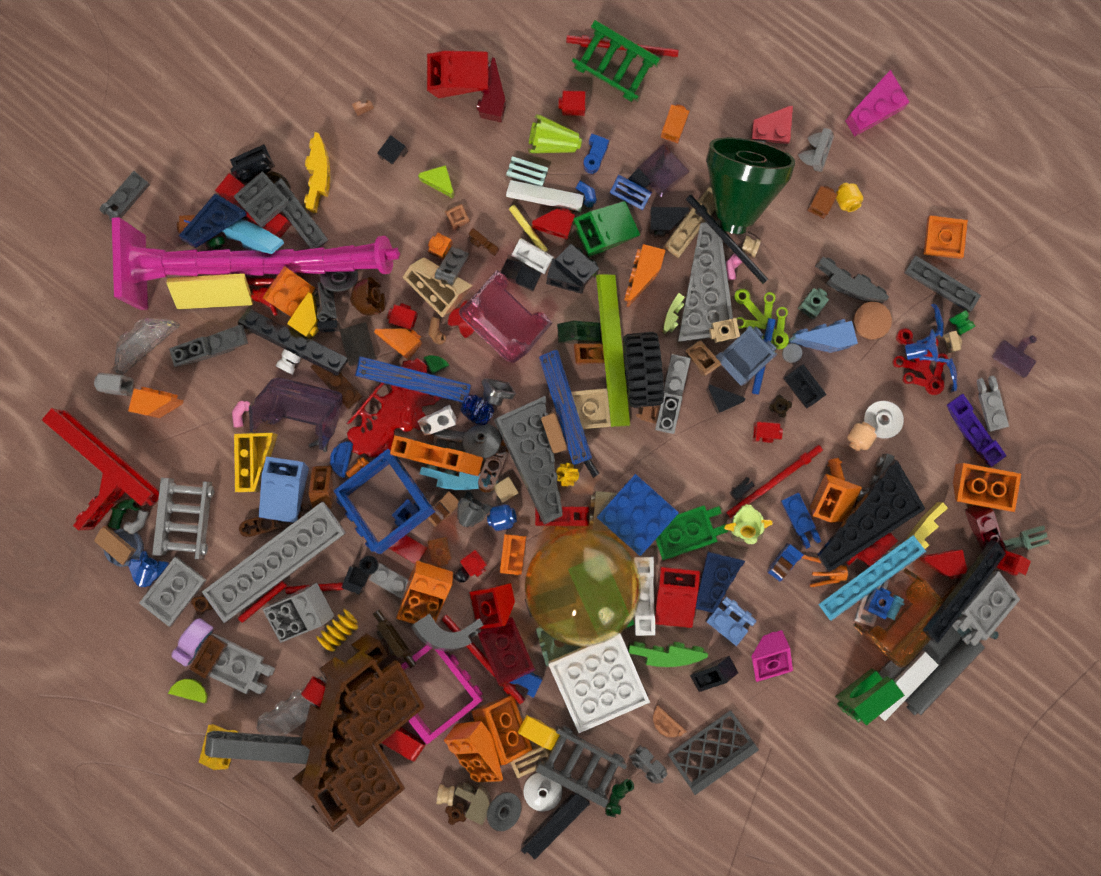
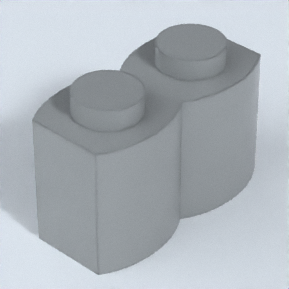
[94,373,134,396]

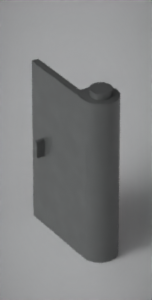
[878,612,985,716]

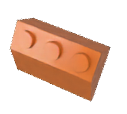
[953,463,1021,512]
[471,695,533,766]

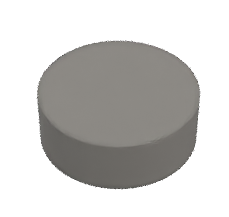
[782,343,802,363]

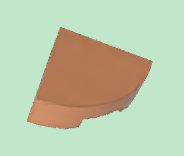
[352,100,374,116]

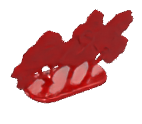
[346,358,442,458]

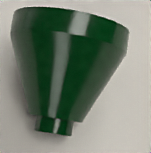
[706,137,795,234]

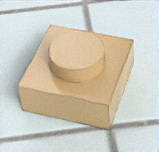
[943,331,962,353]

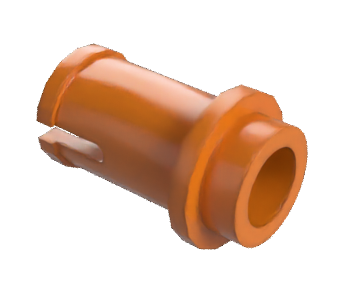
[346,457,369,478]
[827,458,845,480]

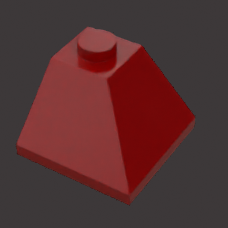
[469,583,515,629]

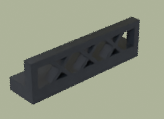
[521,791,590,860]

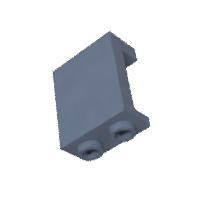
[716,326,778,386]

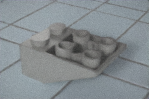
[262,582,334,643]

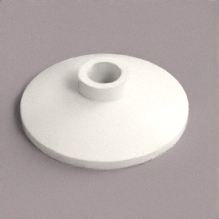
[864,401,904,438]
[524,772,562,811]

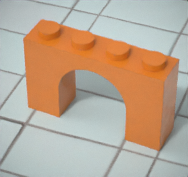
[390,435,483,477]

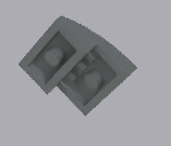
[234,171,290,228]

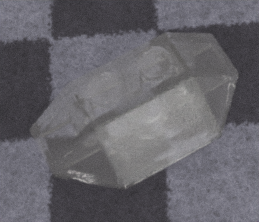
[114,318,180,375]

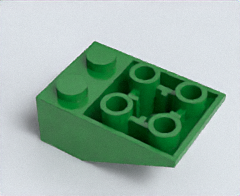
[573,201,640,258]

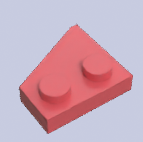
[751,106,793,144]

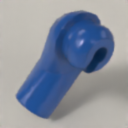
[576,180,597,208]

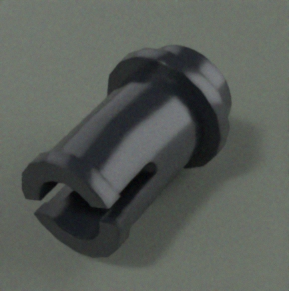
[730,477,755,501]

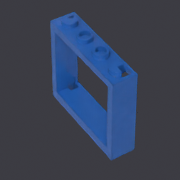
[334,449,435,554]

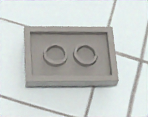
[139,557,207,627]

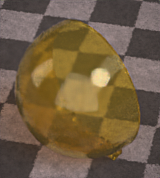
[524,527,641,647]

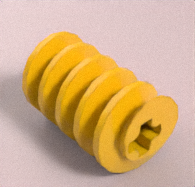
[316,608,358,652]

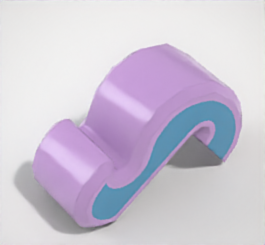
[172,618,214,666]

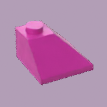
[751,630,793,682]

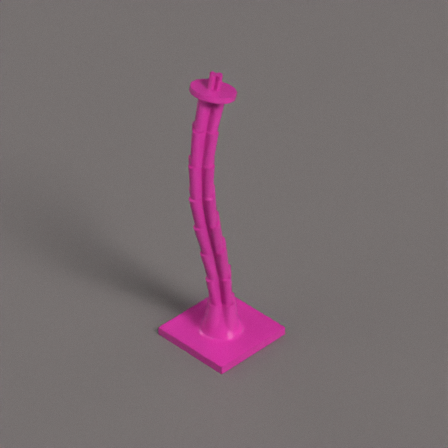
[112,217,400,310]

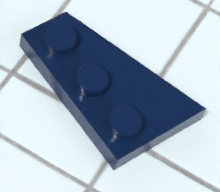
[179,194,247,248]
[695,552,745,613]

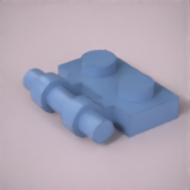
[705,596,757,646]

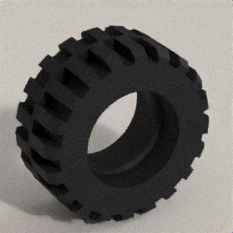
[623,331,664,408]

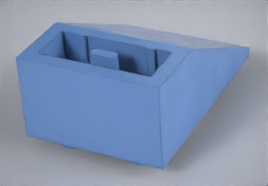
[789,319,858,353]
[259,456,309,523]

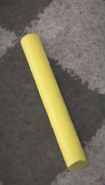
[509,205,548,252]

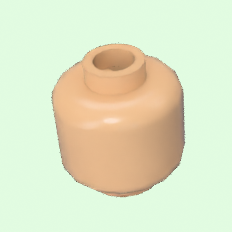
[847,422,877,451]

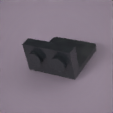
[230,144,275,182]

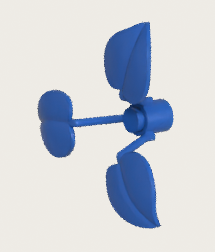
[905,304,957,392]

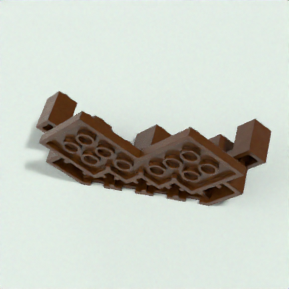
[292,633,425,832]

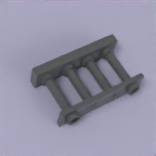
[535,726,627,808]

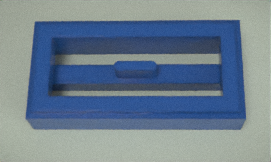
[610,175,652,210]

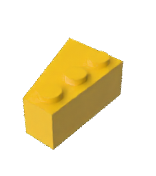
[234,433,278,492]

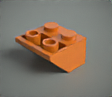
[128,386,184,418]
[810,474,862,523]

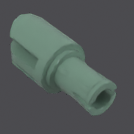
[1003,525,1050,551]

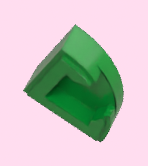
[424,355,450,375]

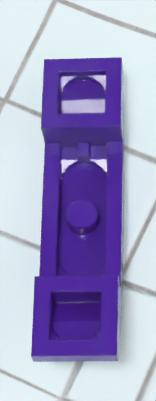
[946,394,1007,467]

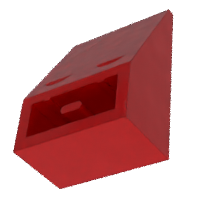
[427,51,488,98]
[654,566,700,628]

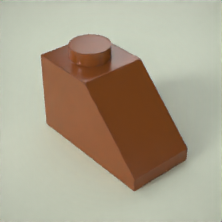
[308,465,334,509]

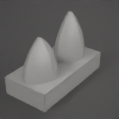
[798,128,834,172]

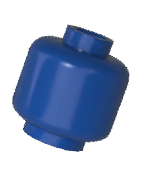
[487,504,517,531]

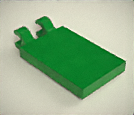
[655,505,728,560]

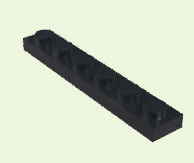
[238,308,348,376]
[923,540,1006,644]

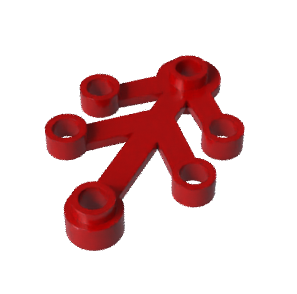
[892,328,948,395]

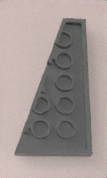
[494,396,563,524]

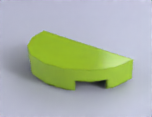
[168,678,208,703]

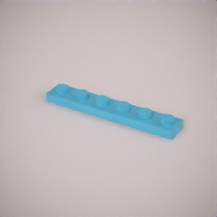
[818,535,927,621]

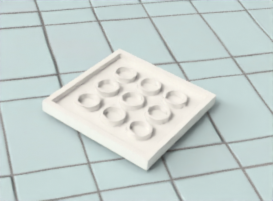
[548,631,650,733]

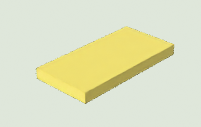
[166,274,253,309]

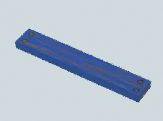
[539,350,592,465]
[355,357,471,403]

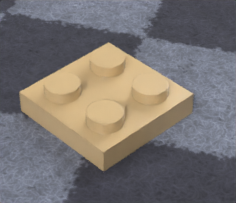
[571,388,611,430]

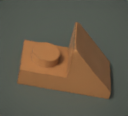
[685,340,721,376]

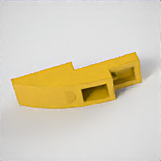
[304,132,330,213]

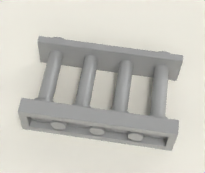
[152,478,214,559]

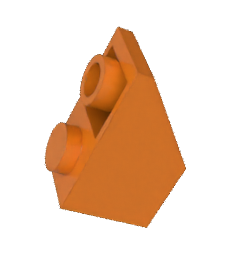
[661,104,689,144]

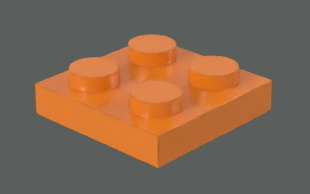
[924,216,968,259]
[263,266,315,317]

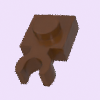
[468,228,499,256]

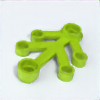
[734,289,789,350]

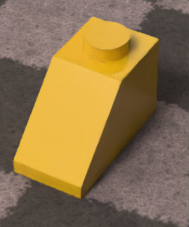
[287,292,320,339]

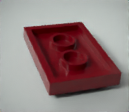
[478,617,535,687]

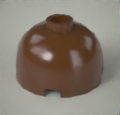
[350,276,386,316]

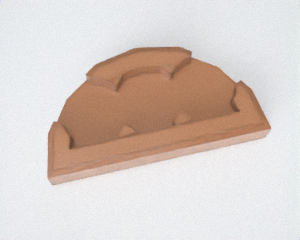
[653,704,687,737]

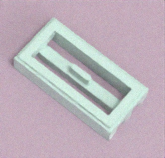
[506,156,548,187]

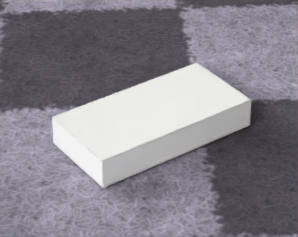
[511,238,554,274]

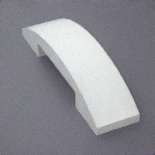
[634,557,655,636]

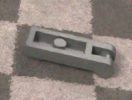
[99,171,150,221]
[434,247,469,285]

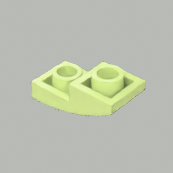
[662,293,685,334]

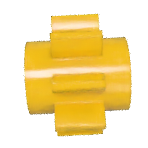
[556,463,579,486]

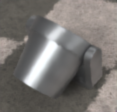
[482,378,516,405]

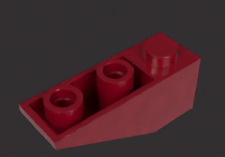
[477,57,506,123]
[965,505,1006,551]

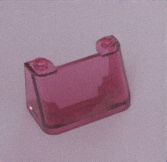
[459,270,552,363]

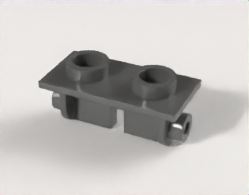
[314,282,337,322]
[629,745,668,784]

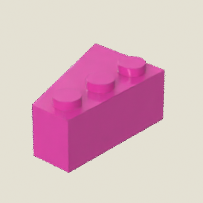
[845,70,910,137]

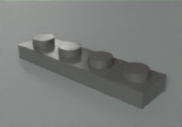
[274,179,329,249]
[904,256,981,312]

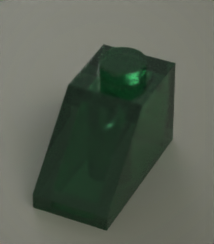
[557,320,601,344]

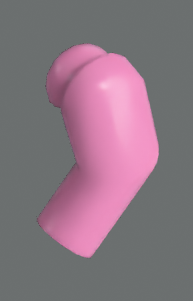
[725,254,742,281]

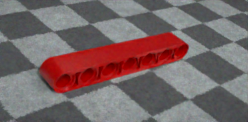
[301,676,426,762]

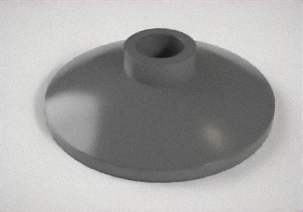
[320,270,358,291]
[463,423,501,459]
[487,792,521,831]

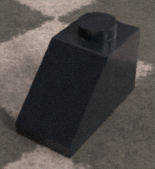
[649,207,689,237]
[690,656,739,692]

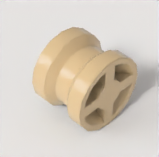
[741,235,761,258]
[437,784,455,806]

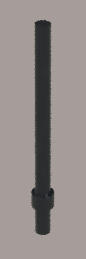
[686,194,768,284]

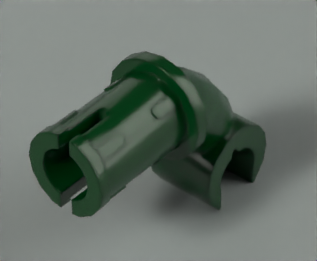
[107,499,142,529]
[605,779,634,818]

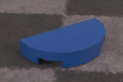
[330,441,353,479]

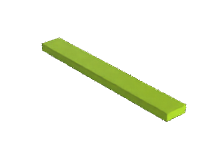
[596,274,630,427]

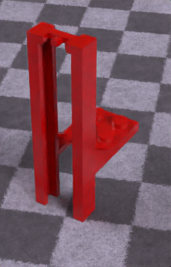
[42,408,159,531]

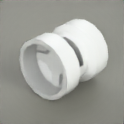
[275,349,301,375]

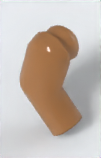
[428,317,446,345]

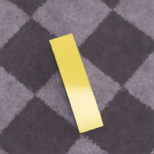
[905,502,948,549]

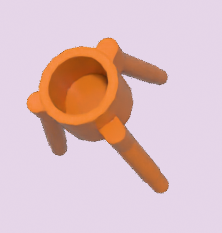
[802,555,848,587]

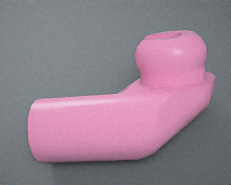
[232,401,251,428]

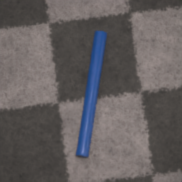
[752,318,776,395]

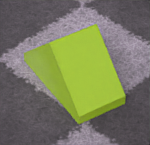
[418,165,455,199]

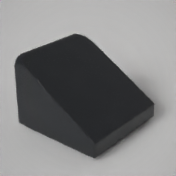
[624,168,651,194]

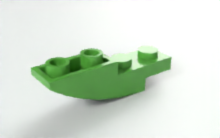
[628,641,708,667]

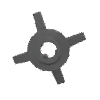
[457,491,492,527]

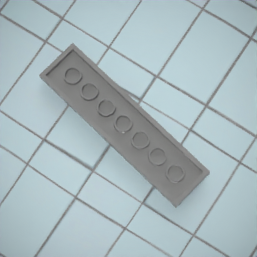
[202,502,346,623]

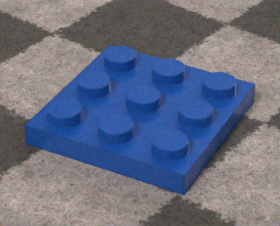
[596,474,679,556]

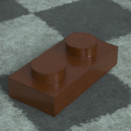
[189,635,228,679]

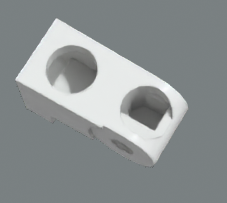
[417,405,457,436]

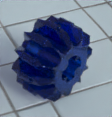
[460,395,494,425]

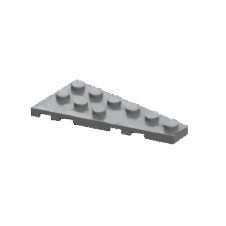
[678,221,733,342]

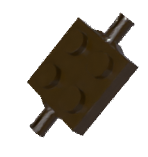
[373,609,417,669]

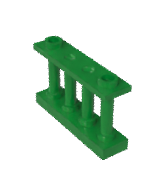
[572,20,661,102]

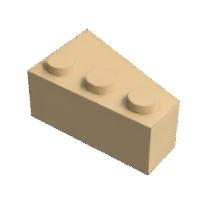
[403,257,472,318]

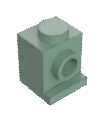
[797,288,829,320]

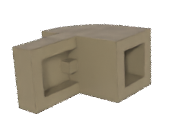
[454,782,490,825]

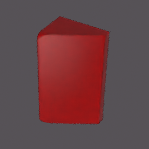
[389,528,428,564]

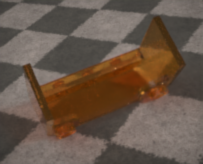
[853,568,944,668]

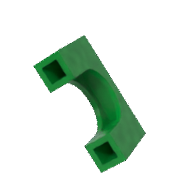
[835,668,905,726]

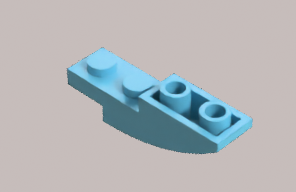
[419,464,499,490]

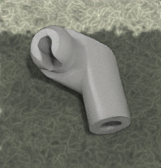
[123,510,149,534]

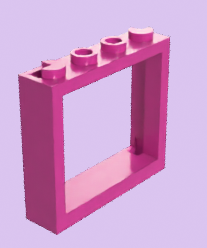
[401,645,483,745]

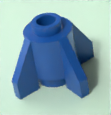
[128,551,169,587]

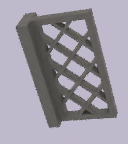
[668,710,759,795]

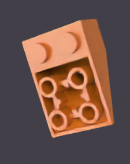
[624,244,666,307]
[396,560,453,624]
[444,721,503,782]

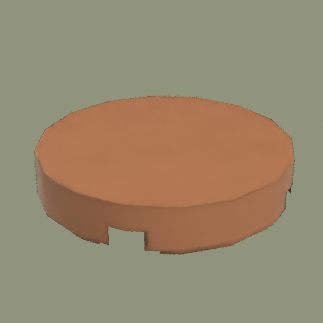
[852,302,892,340]

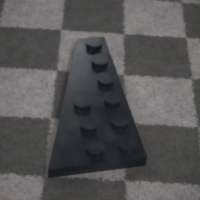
[817,459,926,572]

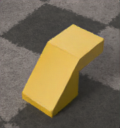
[518,715,560,751]

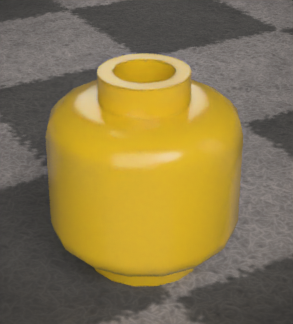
[836,183,863,212]

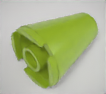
[528,114,582,153]

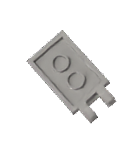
[952,571,1020,646]
[209,634,275,694]

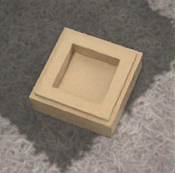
[494,477,519,503]

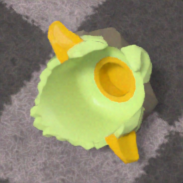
[724,504,773,544]

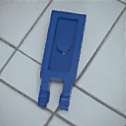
[781,493,821,549]

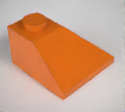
[374,329,423,360]

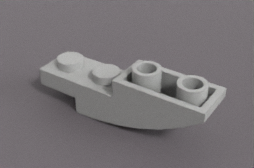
[655,354,691,434]

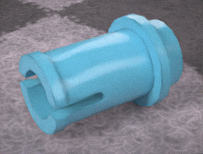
[886,594,905,620]

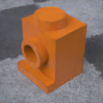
[427,233,453,260]

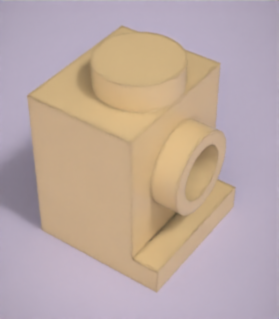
[709,318,740,343]

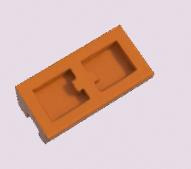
[500,534,526,575]

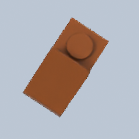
[574,344,605,366]

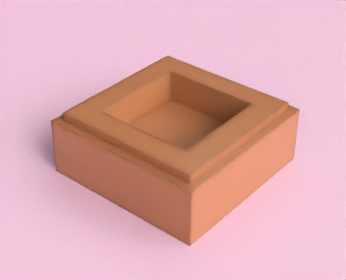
[445,204,470,230]

